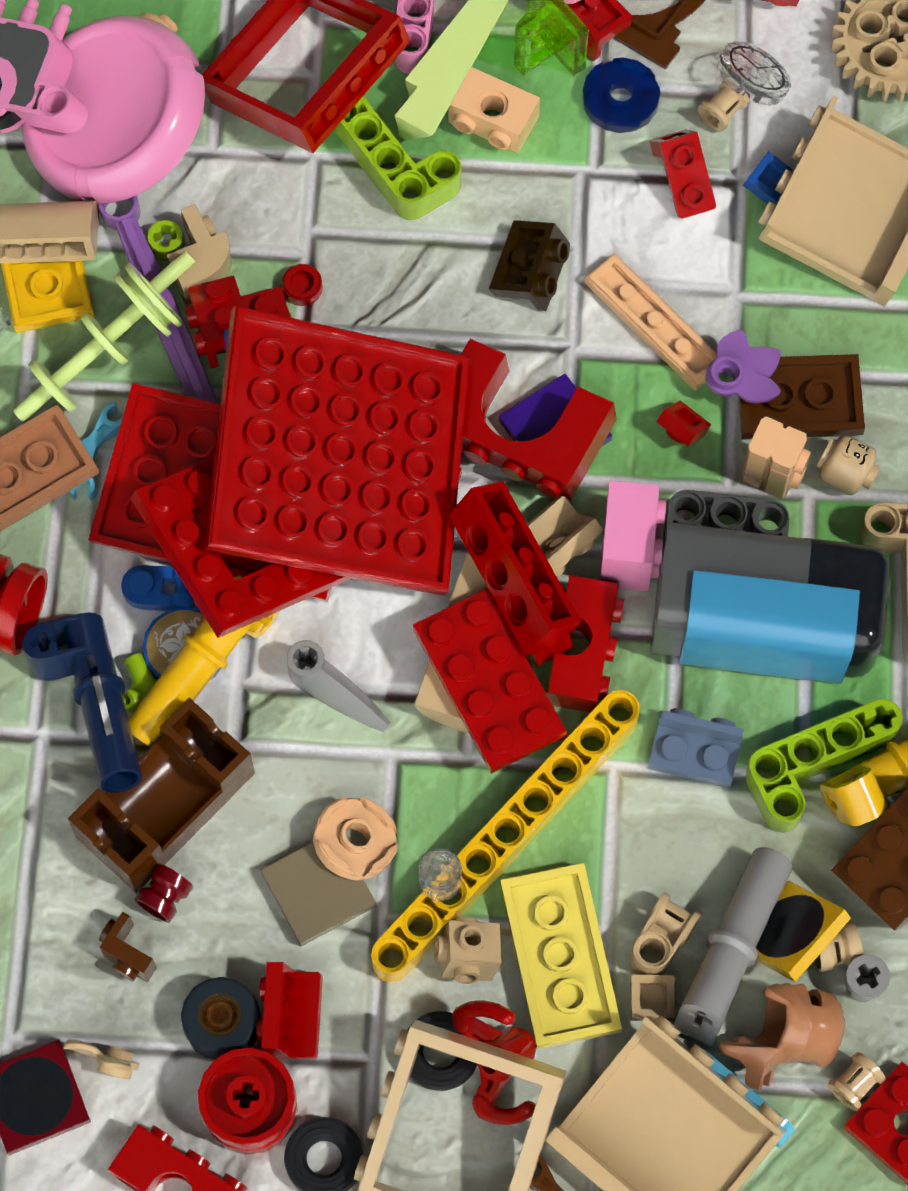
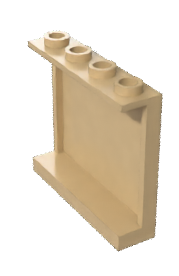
[758,95,908,306]
[545,1015,787,1191]

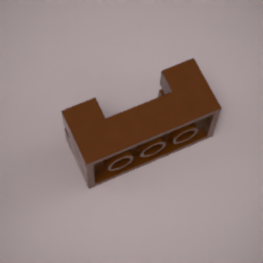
[68,698,255,893]

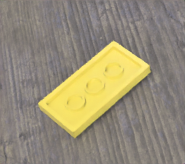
[500,863,622,1050]

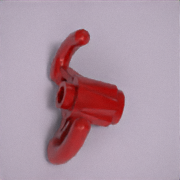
[452,1000,536,1125]

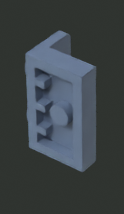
[648,708,744,788]

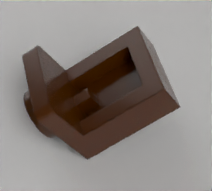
[99,912,157,983]

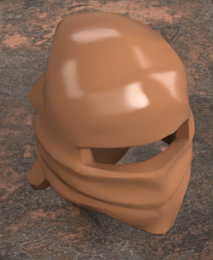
[718,983,846,1090]

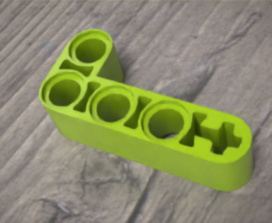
[334,96,461,220]
[745,699,903,833]

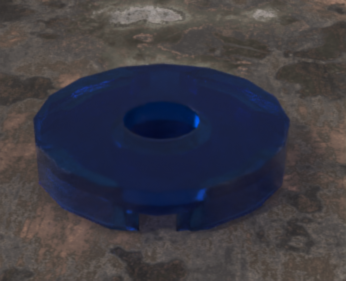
[582,57,661,133]

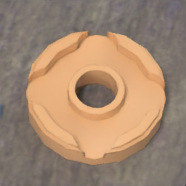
[312,797,398,881]

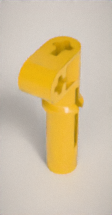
[128,574,280,747]
[820,738,908,826]

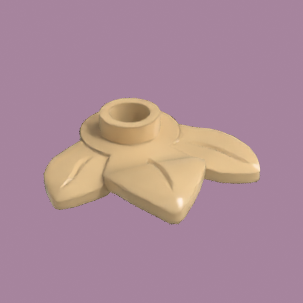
[63,1039,140,1080]

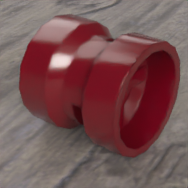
[134,863,194,923]

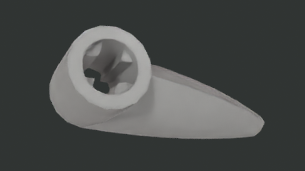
[287,640,391,732]

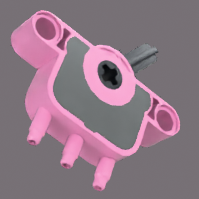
[0,0,88,133]

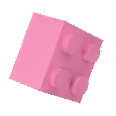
[600,481,666,592]

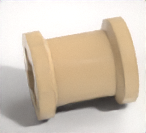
[698,79,750,132]
[827,1052,886,1111]

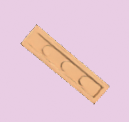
[585,253,717,391]

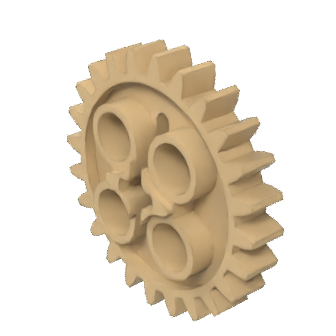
[831,0,908,103]

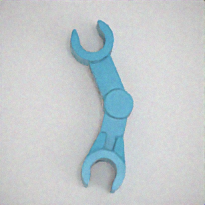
[70,402,123,501]

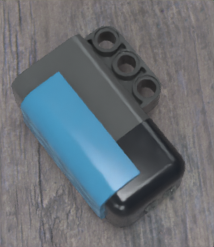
[650,490,891,684]

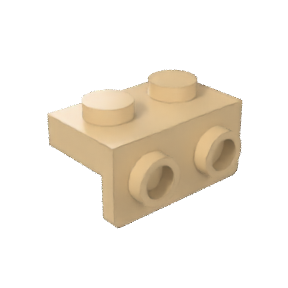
[527,496,604,578]

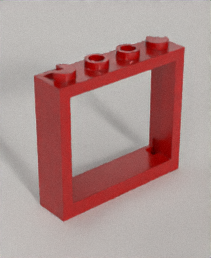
[202,0,411,153]

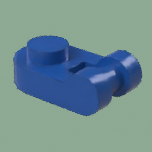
[121,565,194,611]

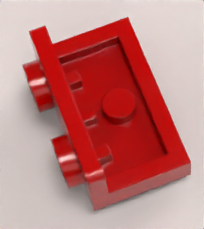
[184,275,244,369]
[256,962,323,1059]

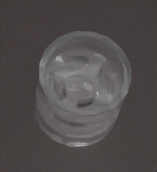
[418,848,462,901]

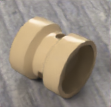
[815,922,863,973]

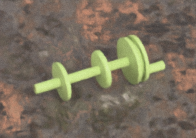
[13,250,196,422]

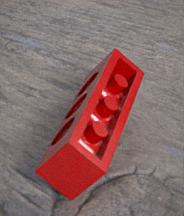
[448,481,582,656]

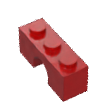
[547,575,625,713]
[108,1124,247,1191]

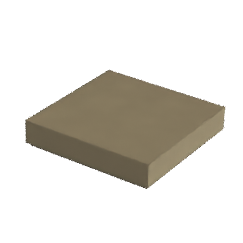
[261,842,377,946]

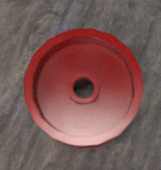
[0,554,48,656]
[198,1048,298,1155]

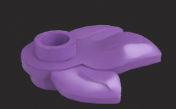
[706,329,781,404]

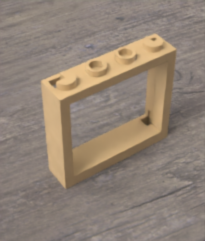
[354,1020,567,1191]

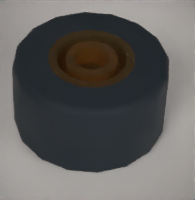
[181,977,261,1060]

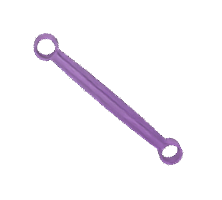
[98,195,217,403]

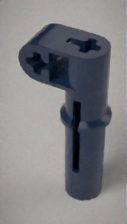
[22,612,142,793]

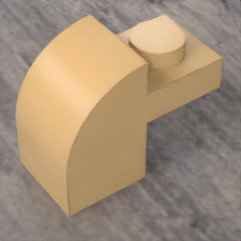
[167,204,232,305]

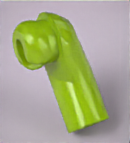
[122,653,156,714]

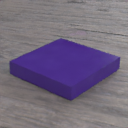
[499,374,612,446]

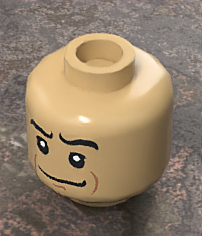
[816,434,880,496]

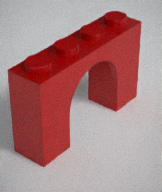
[461,338,617,501]

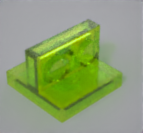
[514,0,589,77]

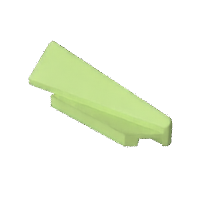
[395,0,509,140]

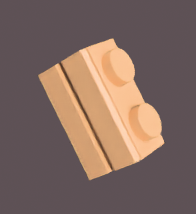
[741,416,811,499]

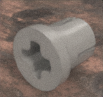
[845,955,890,1002]

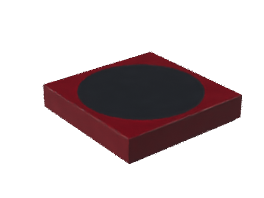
[0,1039,91,1156]

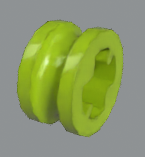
[147,220,185,261]

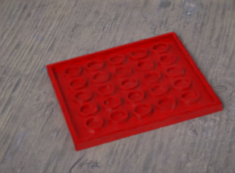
[204,306,470,596]

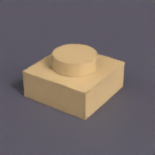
[630,974,675,1021]

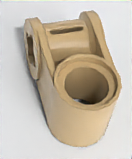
[630,892,702,975]

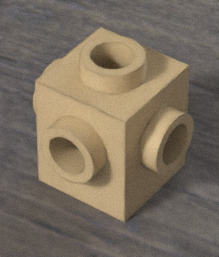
[434,917,502,984]

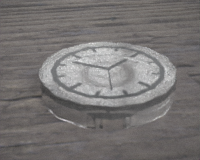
[717,41,791,106]

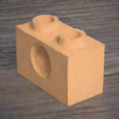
[448,67,540,154]

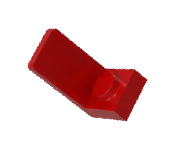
[649,129,716,219]

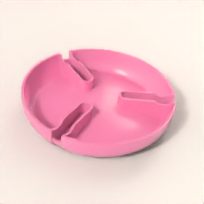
[22,16,205,204]

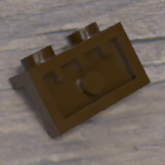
[489,220,570,311]

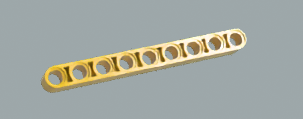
[371,690,640,983]

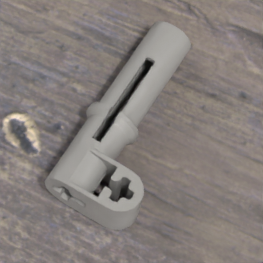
[674,847,792,1047]

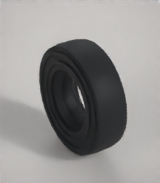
[407,1011,477,1091]
[284,1117,364,1191]

